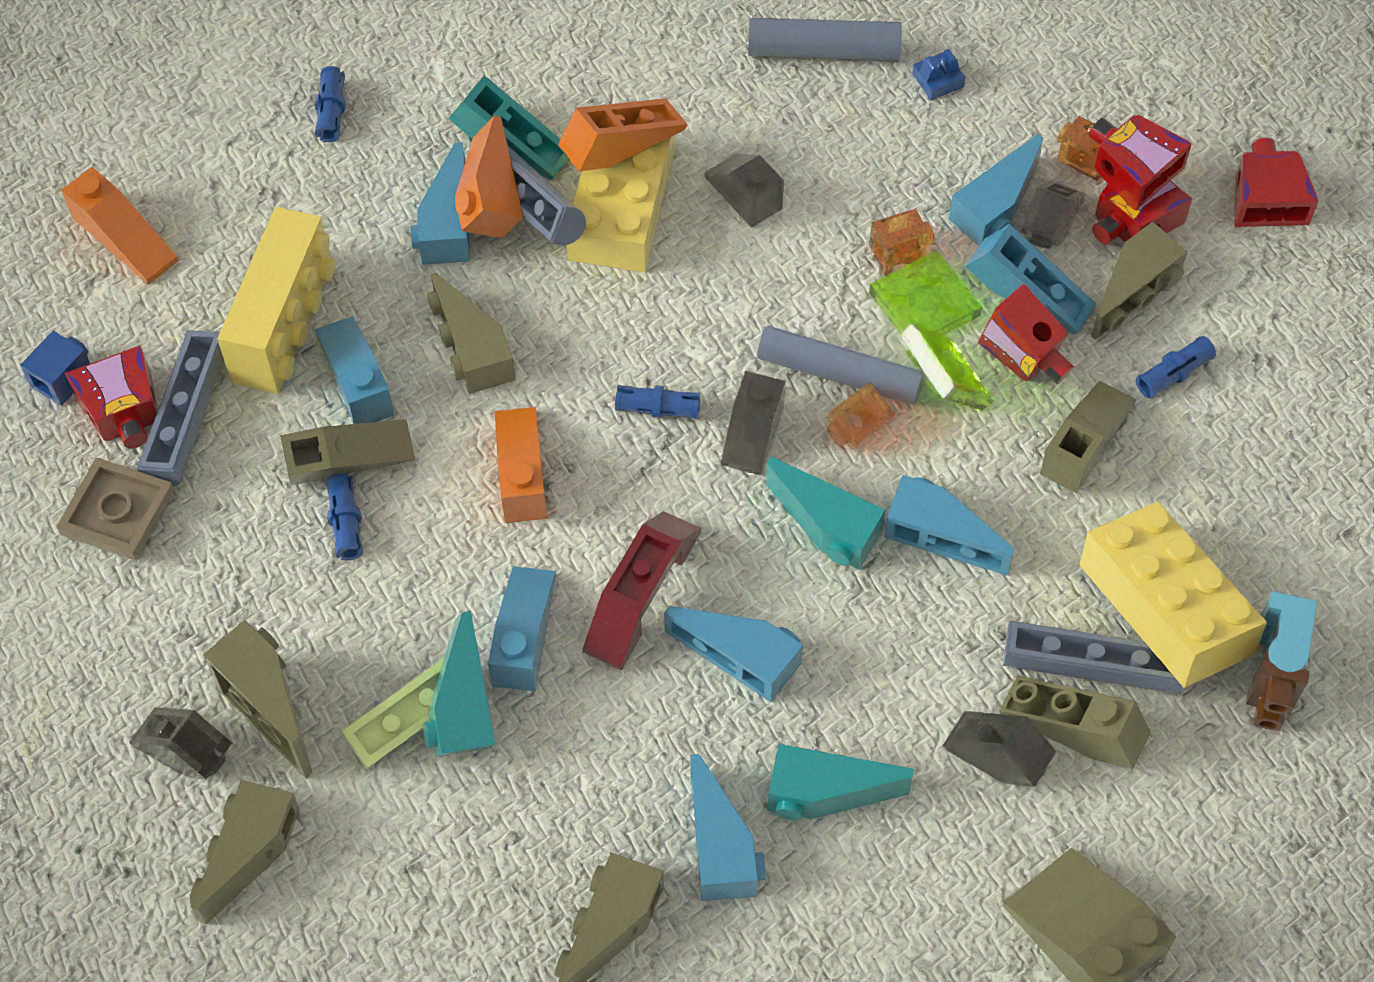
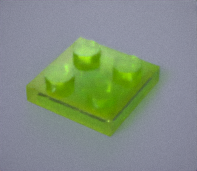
[869,250,982,351]
[900,324,994,411]

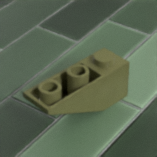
[1091,222,1188,340]
[427,273,516,394]
[1040,380,1136,494]
[280,419,415,485]
[999,676,1151,769]
[190,780,300,924]
[555,852,664,982]

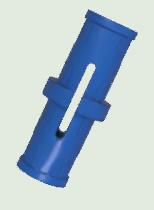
[314,66,346,142]
[1135,336,1216,399]
[615,384,701,419]
[326,473,364,560]

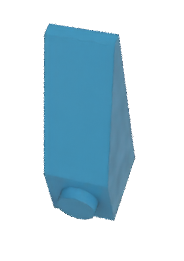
[949,134,1044,246]
[411,142,470,265]
[965,224,1096,335]
[315,316,394,424]
[884,475,1015,576]
[488,566,556,692]
[664,606,803,702]
[690,754,765,901]

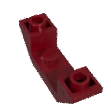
[582,511,701,670]

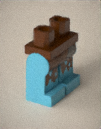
[1246,591,1317,731]

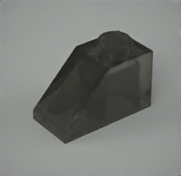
[705,154,784,228]
[1020,180,1086,249]
[721,371,786,476]
[129,707,232,779]
[942,711,1057,787]

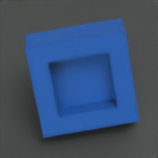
[912,49,965,100]

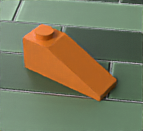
[558,98,688,171]
[455,116,523,238]
[61,167,179,285]
[494,407,547,523]

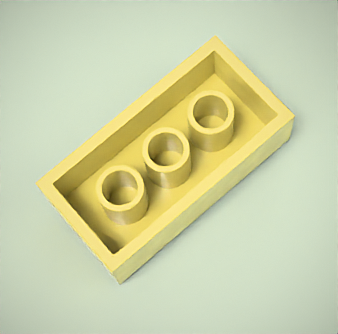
[566,135,676,272]
[217,206,335,394]
[1079,501,1267,688]

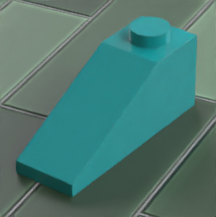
[448,75,569,180]
[766,456,885,570]
[423,611,495,758]
[767,744,914,821]

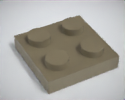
[56,457,175,561]

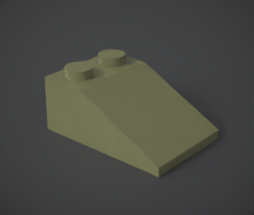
[203,620,313,778]
[1002,848,1176,982]

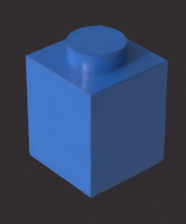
[20,330,91,406]

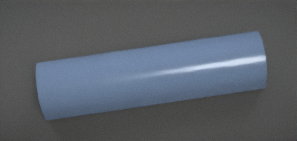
[748,18,902,60]
[507,145,586,245]
[757,325,925,406]
[137,330,224,487]
[1003,620,1183,694]

